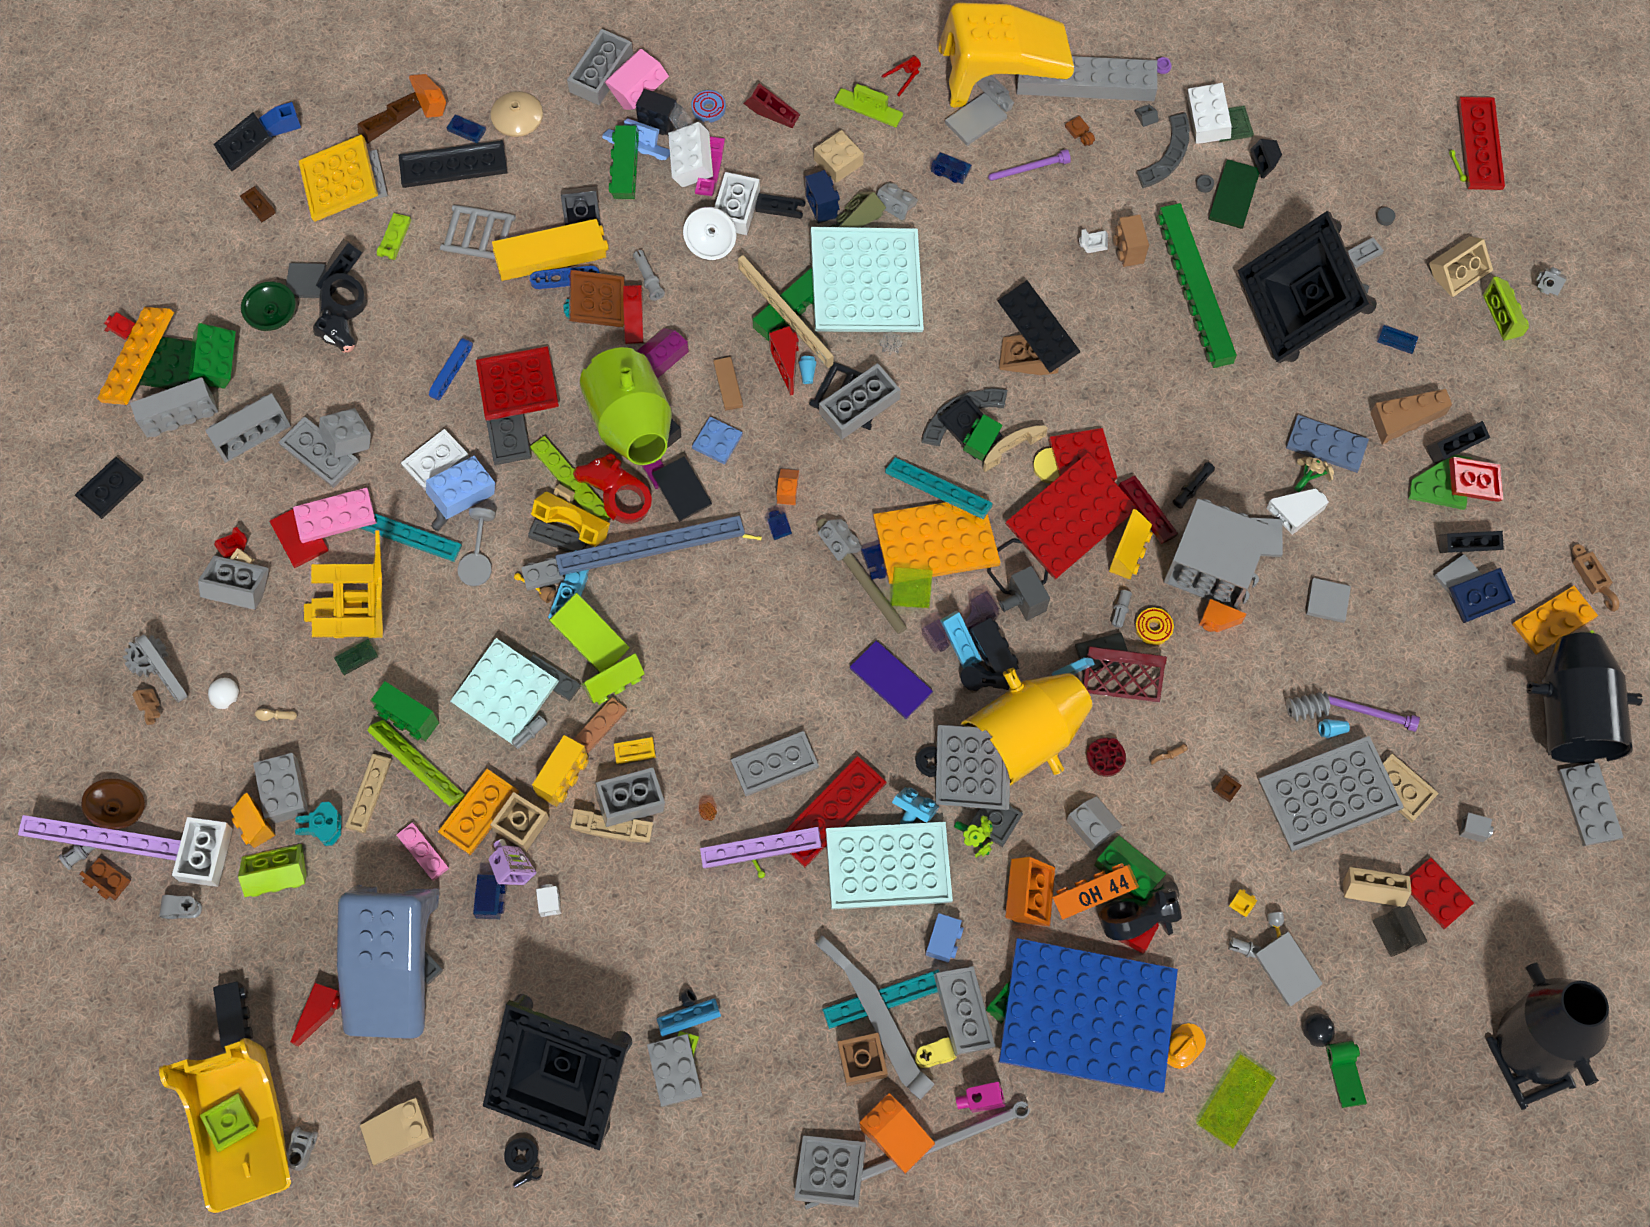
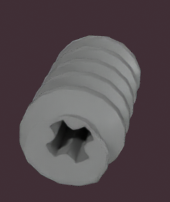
[1286,691,1330,722]

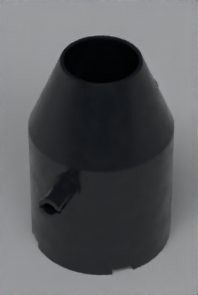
[1527,632,1643,764]
[1496,962,1610,1086]

